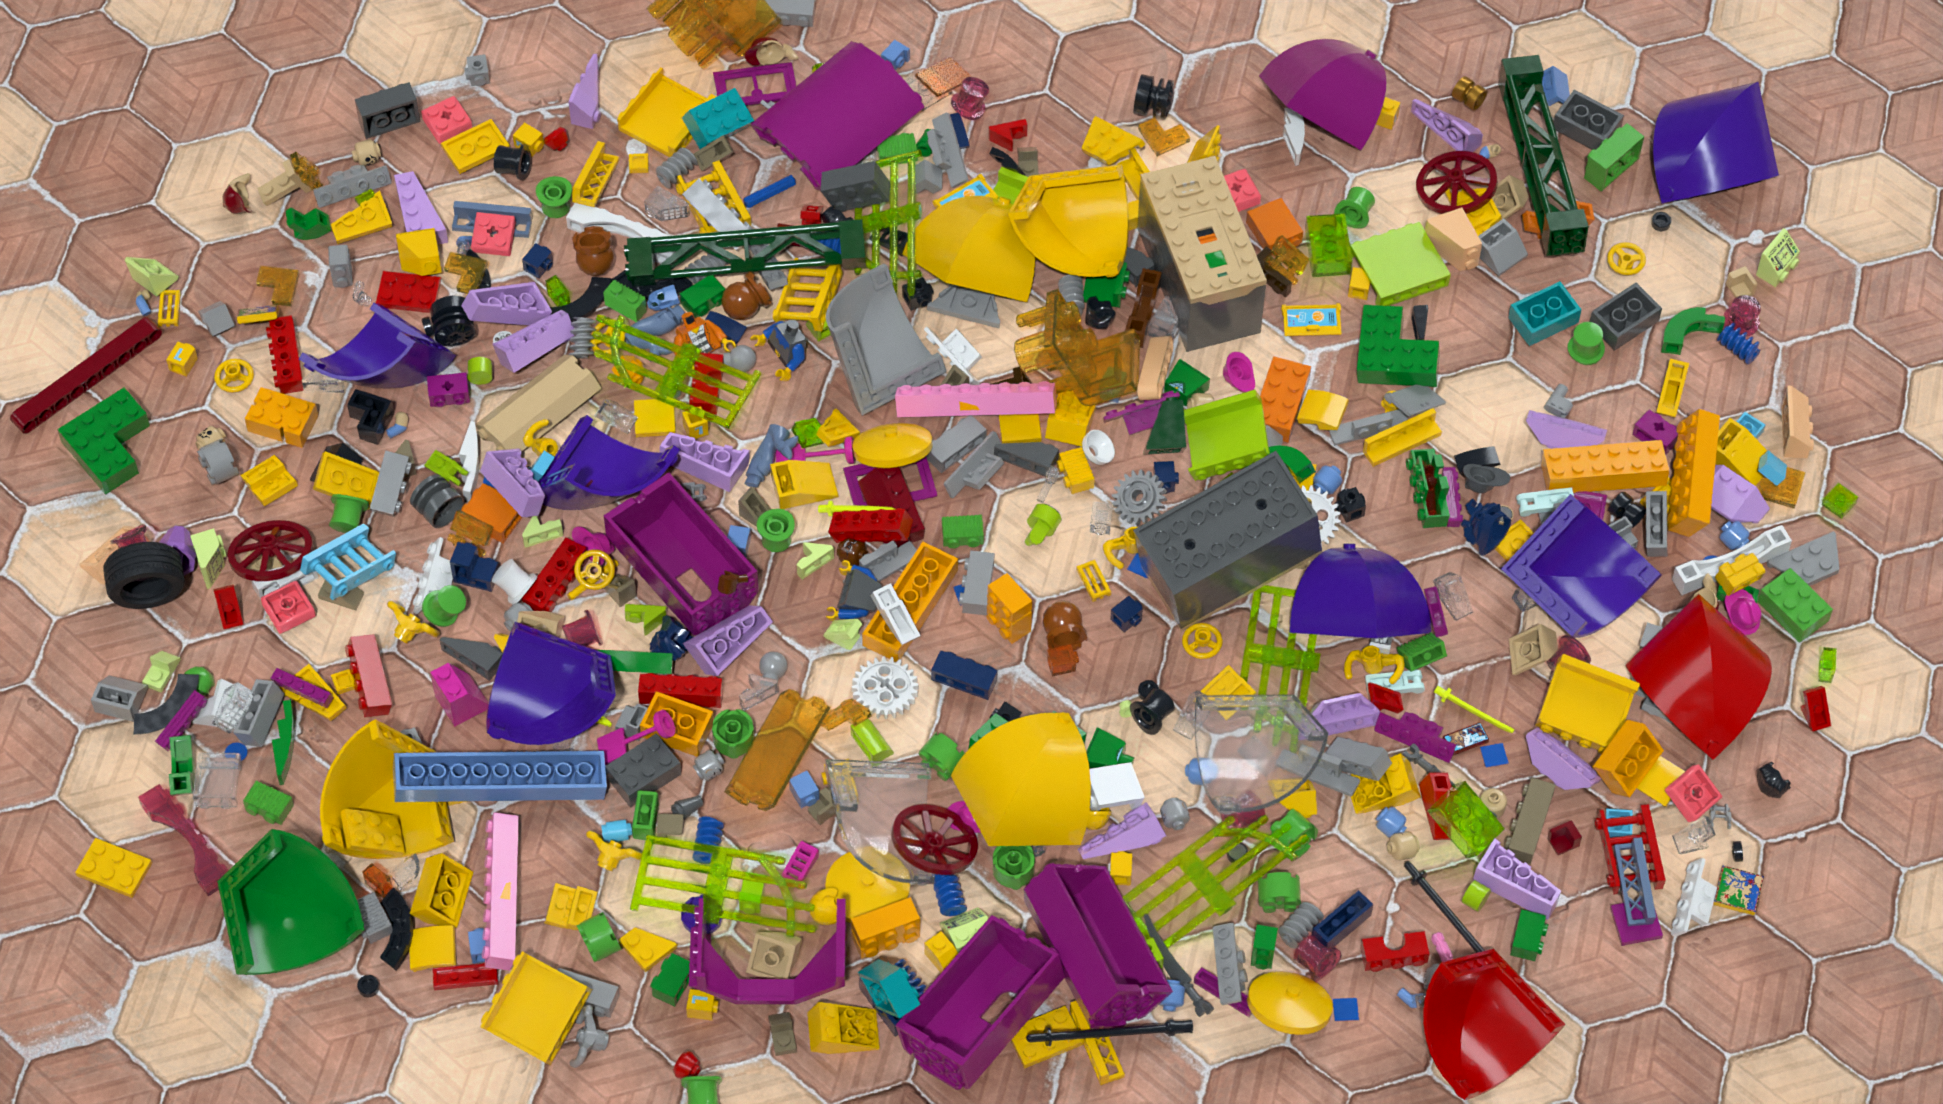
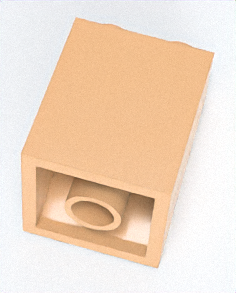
[1425,208,1482,271]

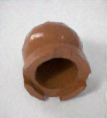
[572,226,614,276]
[721,271,772,320]
[1042,600,1088,653]

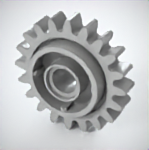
[1112,469,1167,526]

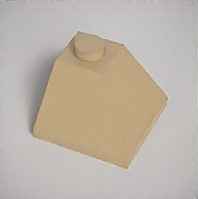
[1492,175,1529,220]
[517,611,565,637]
[1509,624,1558,676]
[746,932,802,979]

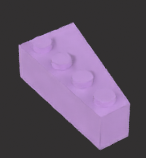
[492,310,574,373]
[660,432,750,492]

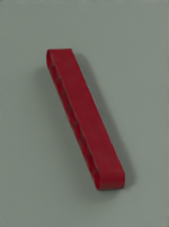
[10,317,162,434]

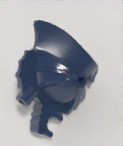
[1461,499,1512,556]
[649,615,694,661]

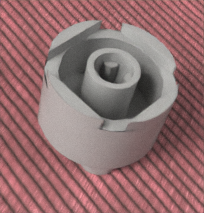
[197,438,239,485]

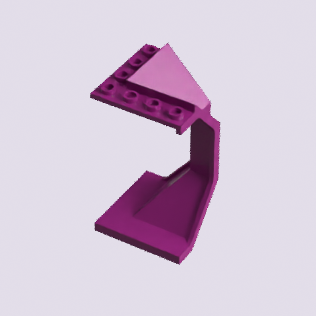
[689,898,847,1005]

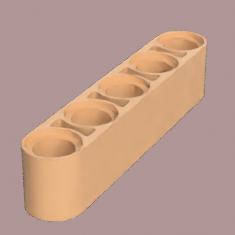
[1137,336,1173,401]

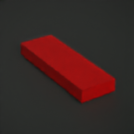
[432,963,498,990]

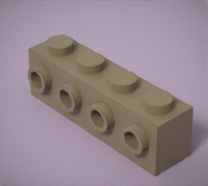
[1505,777,1556,865]

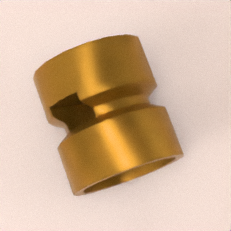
[1452,76,1488,111]

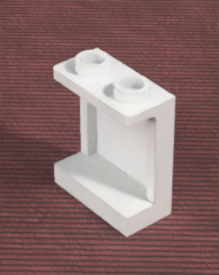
[1089,763,1145,811]

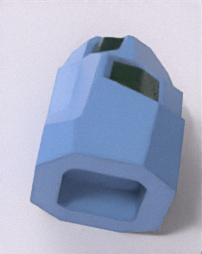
[647,285,680,311]

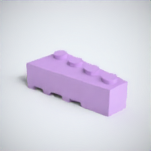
[394,171,448,245]
[461,282,552,325]
[480,449,545,517]
[683,605,772,676]
[1473,839,1561,920]

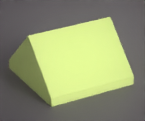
[125,257,179,296]

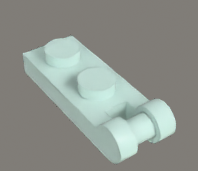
[1516,487,1574,517]
[1365,670,1425,694]

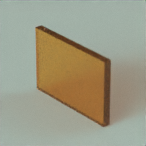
[915,57,973,97]

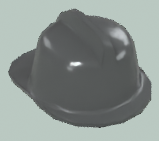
[1463,464,1511,493]

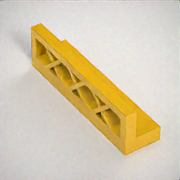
[572,141,619,207]
[1117,147,1150,200]
[1363,408,1442,467]
[1070,1001,1125,1086]

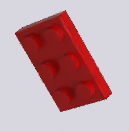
[376,271,441,313]

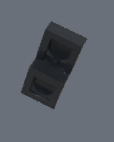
[989,147,1026,176]
[1454,446,1501,476]

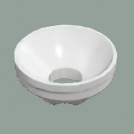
[1082,430,1115,465]

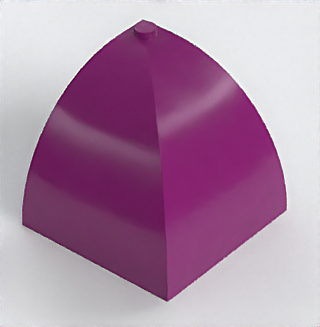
[1259,39,1387,150]

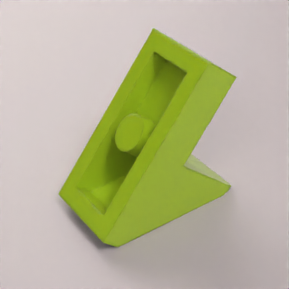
[625,604,667,636]

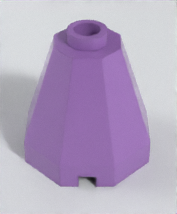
[159,526,196,575]

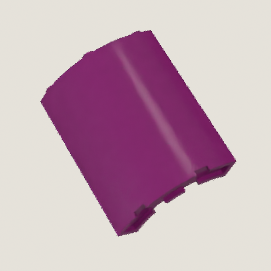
[751,41,925,190]

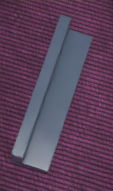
[452,201,533,238]
[1614,837,1656,926]

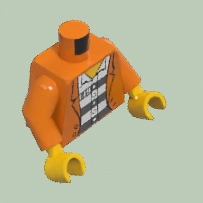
[673,312,736,374]

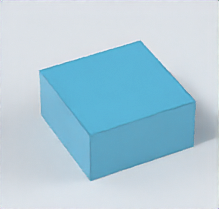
[1736,412,1765,439]
[530,450,555,482]
[1758,450,1787,486]
[1605,808,1633,838]

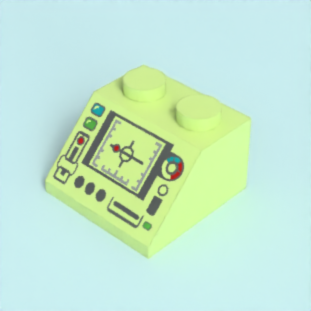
[1756,228,1800,287]
[190,528,227,589]
[940,908,989,953]

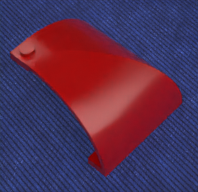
[1626,594,1772,760]
[1423,949,1566,1100]

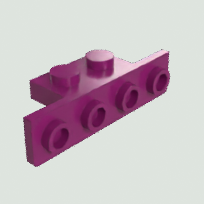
[1103,391,1180,436]
[1374,712,1456,763]

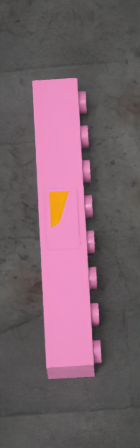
[895,381,1057,417]
[482,812,518,971]

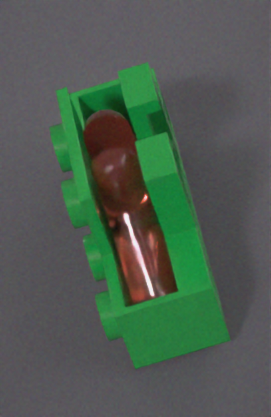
[1406,448,1450,528]

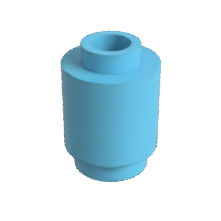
[601,819,632,842]

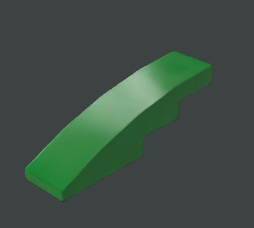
[594,649,673,674]
[272,700,295,785]

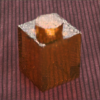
[1047,644,1079,677]

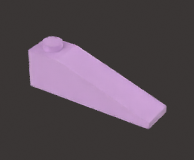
[568,54,601,129]
[1411,99,1483,152]
[1078,802,1166,859]

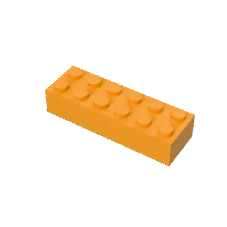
[1667,409,1720,537]
[1541,440,1669,493]
[862,542,958,662]

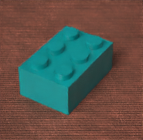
[682,88,754,149]
[1508,281,1582,346]
[857,959,921,1018]

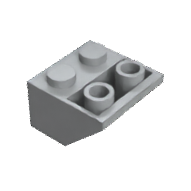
[1478,218,1528,276]
[91,675,148,722]

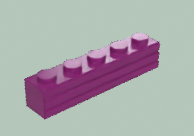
[1442,467,1463,527]
[1424,586,1448,637]
[270,668,334,708]
[155,690,208,751]
[1194,967,1252,1018]

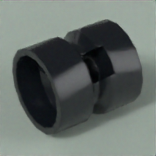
[1608,492,1646,528]

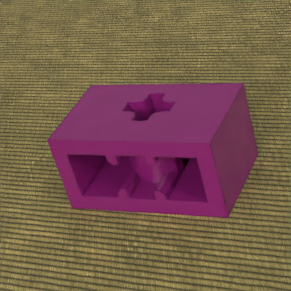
[427,372,470,407]
[1632,409,1678,455]

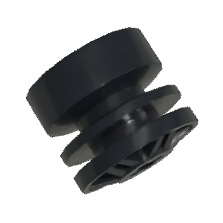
[1133,74,1174,120]
[430,295,475,347]

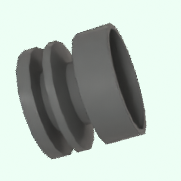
[410,474,464,528]

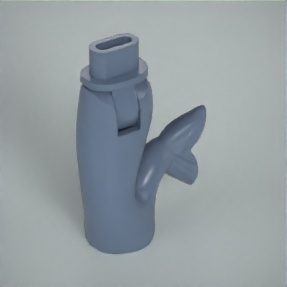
[624,305,685,362]
[744,424,798,488]

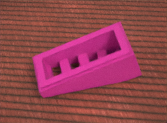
[779,841,819,889]

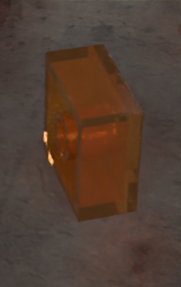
[362,863,393,898]

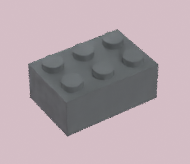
[355,82,420,139]
[1554,89,1624,150]
[820,161,890,212]
[1590,282,1662,351]
[605,733,681,807]

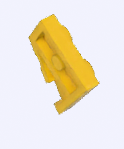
[618,927,677,973]

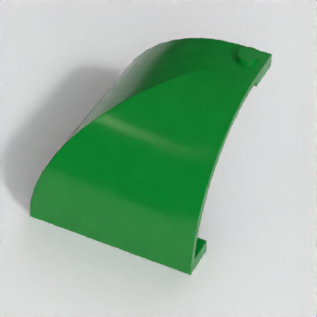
[217,829,364,975]

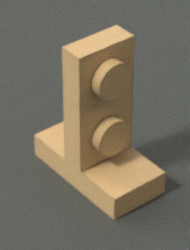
[257,159,313,206]

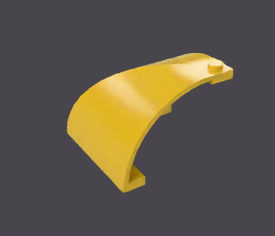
[1008,164,1129,277]
[902,196,1035,302]
[951,712,1091,846]
[320,719,454,859]

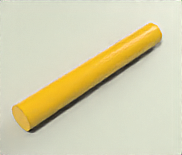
[567,559,619,601]

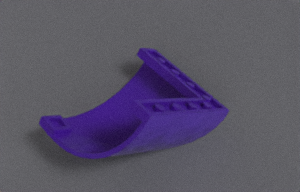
[1653,82,1779,203]
[299,302,456,389]
[538,415,680,510]
[1501,494,1662,638]
[1290,543,1431,638]
[486,622,616,745]

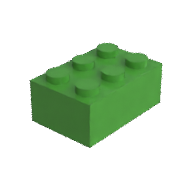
[1584,123,1644,192]
[1757,568,1833,643]

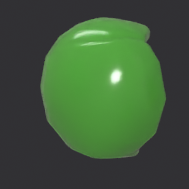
[184,666,215,696]

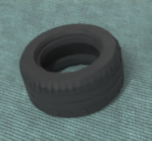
[103,542,185,609]

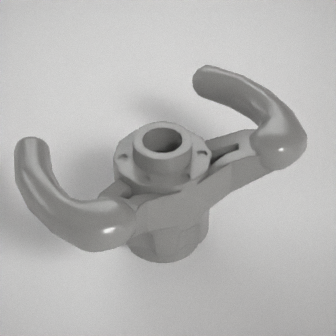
[570,1005,609,1068]

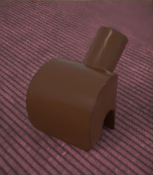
[717,570,748,594]

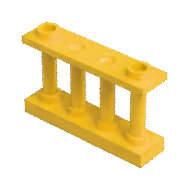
[675,160,751,233]
[773,258,843,331]

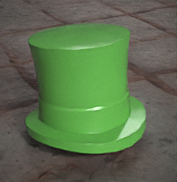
[535,176,572,218]
[1334,187,1375,229]
[1568,322,1605,365]
[329,494,369,533]
[757,509,795,552]
[422,585,466,627]
[681,1076,722,1104]

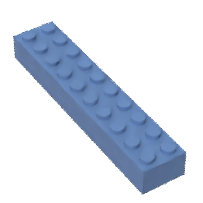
[393,751,607,802]

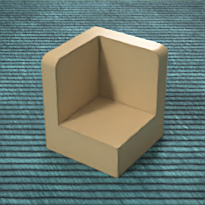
[1726,266,1757,301]

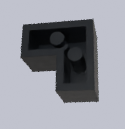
[347,389,394,445]

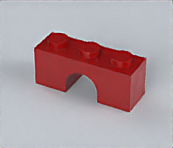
[689,353,724,415]
[1360,931,1430,972]

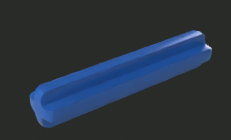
[743,175,796,208]

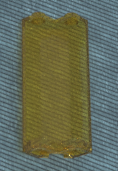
[724,689,830,811]

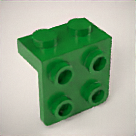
[1083,262,1130,308]

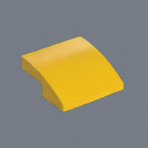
[1297,389,1349,430]
[241,455,298,506]
[1199,665,1256,721]
[1636,756,1685,808]
[544,883,598,930]
[409,925,456,972]

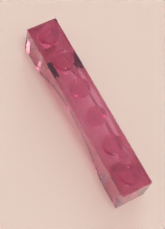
[138,784,228,896]

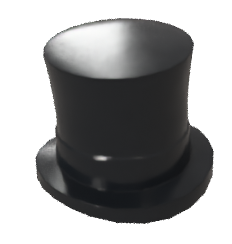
[494,144,532,180]
[1130,688,1175,735]

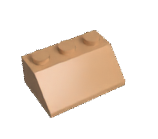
[1781,386,1814,458]
[79,526,150,585]

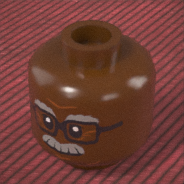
[836,538,868,566]

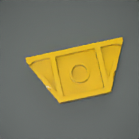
[1081,116,1145,166]
[1445,188,1502,236]

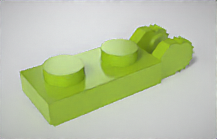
[424,450,469,486]

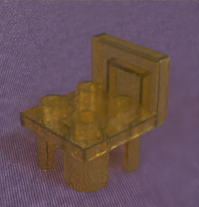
[647,0,781,69]
[1014,289,1140,406]

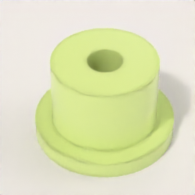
[1119,700,1132,718]

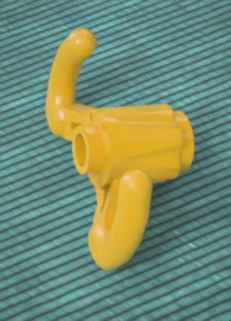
[523,419,558,456]
[1103,524,1143,569]
[387,601,440,644]
[1344,645,1405,684]
[586,831,644,872]

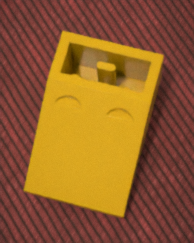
[1187,125,1222,164]
[1045,390,1099,446]
[1715,418,1767,486]
[770,460,839,509]
[1351,753,1421,814]
[807,1002,880,1054]

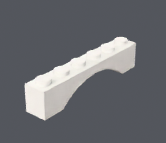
[566,203,681,264]
[1672,525,1792,595]

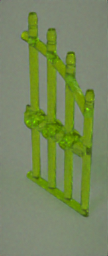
[854,150,922,296]
[592,314,761,429]
[1240,585,1321,755]
[1122,815,1310,949]
[630,835,817,937]

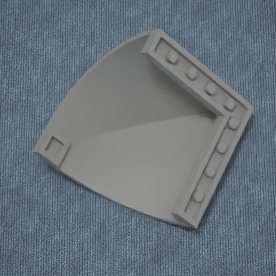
[826,264,946,415]

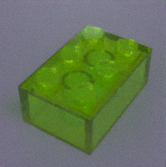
[1305,213,1352,277]
[1427,781,1505,859]

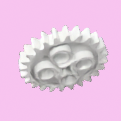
[1301,485,1341,545]
[852,656,918,719]

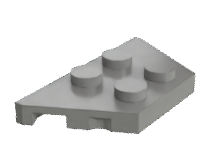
[927,284,1000,328]
[1766,531,1839,586]

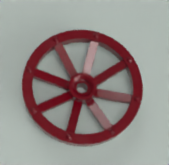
[1416,151,1498,214]
[227,520,313,582]
[891,804,978,875]

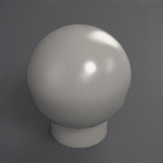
[724,345,756,372]
[759,652,788,686]

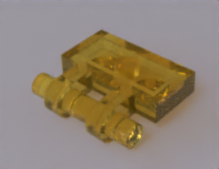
[290,152,323,191]
[1266,235,1309,285]
[447,510,494,558]

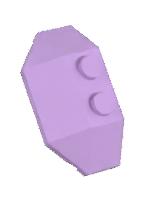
[1526,410,1607,449]
[1711,465,1770,524]
[1300,693,1380,741]
[1526,728,1601,790]

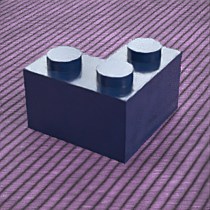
[450,542,499,592]

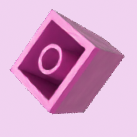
[430,663,489,727]

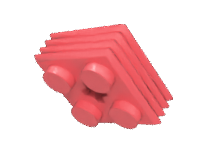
[421,96,473,144]
[1224,169,1261,212]
[471,212,516,256]
[261,580,316,634]
[1665,764,1722,822]

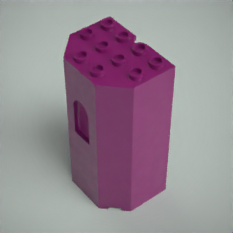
[603,473,759,636]
[1024,863,1173,1029]
[895,915,1065,1090]

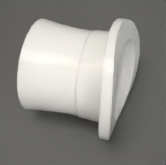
[492,559,537,605]

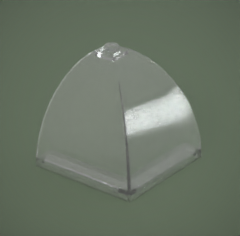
[1195,695,1329,815]
[825,759,935,886]

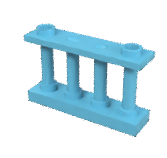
[300,523,396,600]

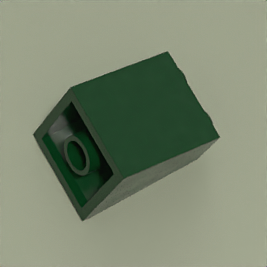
[1143,397,1186,455]

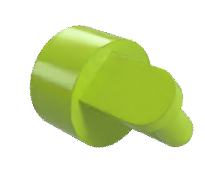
[1025,503,1062,546]

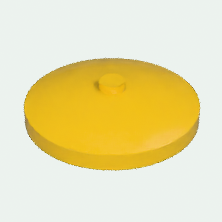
[852,423,933,468]
[825,849,910,923]
[1247,972,1333,1035]

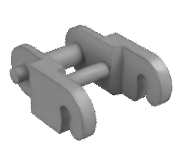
[680,482,706,502]
[1709,804,1731,829]

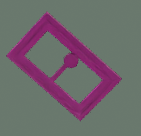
[713,62,796,105]
[843,456,938,506]

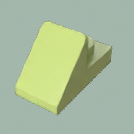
[522,516,563,548]
[797,542,834,580]
[823,619,862,650]
[142,651,181,693]

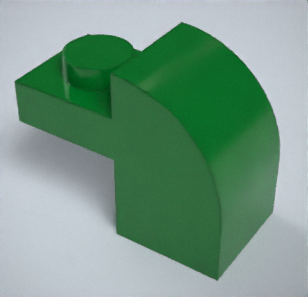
[286,207,331,240]

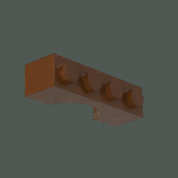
[1124,268,1162,348]

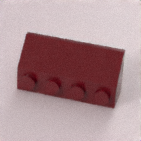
[858,467,925,548]

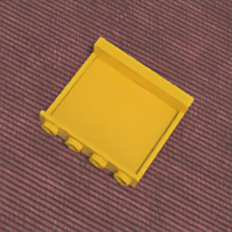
[617,67,717,157]
[1535,654,1640,754]
[480,951,593,1066]

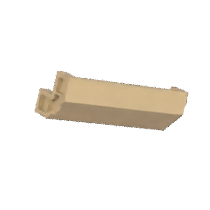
[475,355,602,452]

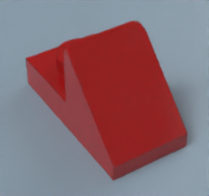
[988,119,1028,151]
[800,205,824,225]
[213,585,244,629]
[1368,682,1404,714]
[1800,686,1831,732]

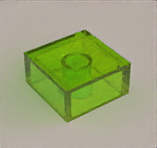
[545,275,570,307]
[791,417,824,448]
[1822,482,1859,519]
[1818,647,1837,683]

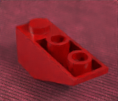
[1419,772,1453,840]

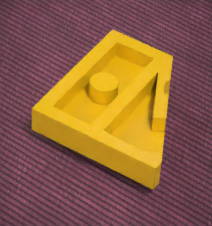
[816,408,860,447]

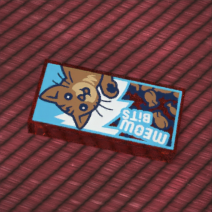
[1442,722,1489,755]

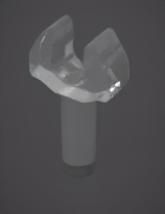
[1036,466,1059,503]

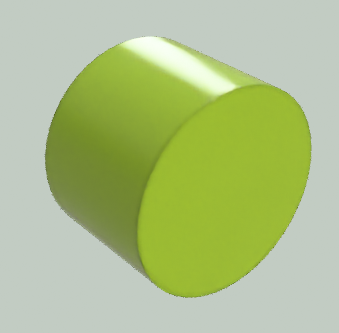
[467,357,492,385]
[1462,880,1491,912]

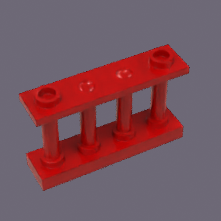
[1595,804,1666,895]

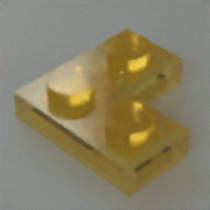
[1138,118,1190,156]
[444,252,488,294]
[256,266,300,307]
[1758,467,1806,509]
[818,698,872,731]

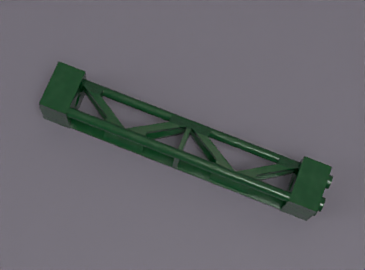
[1498,55,1589,256]
[624,219,866,286]

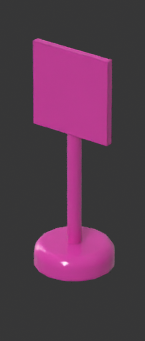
[776,436,856,464]
[597,710,675,765]

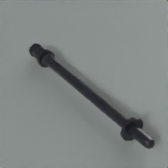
[1404,861,1485,953]
[1026,1019,1193,1046]

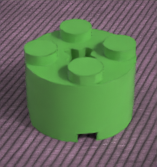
[712,709,754,759]
[918,732,965,781]
[1270,809,1318,860]
[992,846,1035,890]
[1258,872,1301,913]
[576,912,622,963]

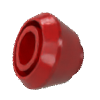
[544,127,569,151]
[673,1051,701,1079]

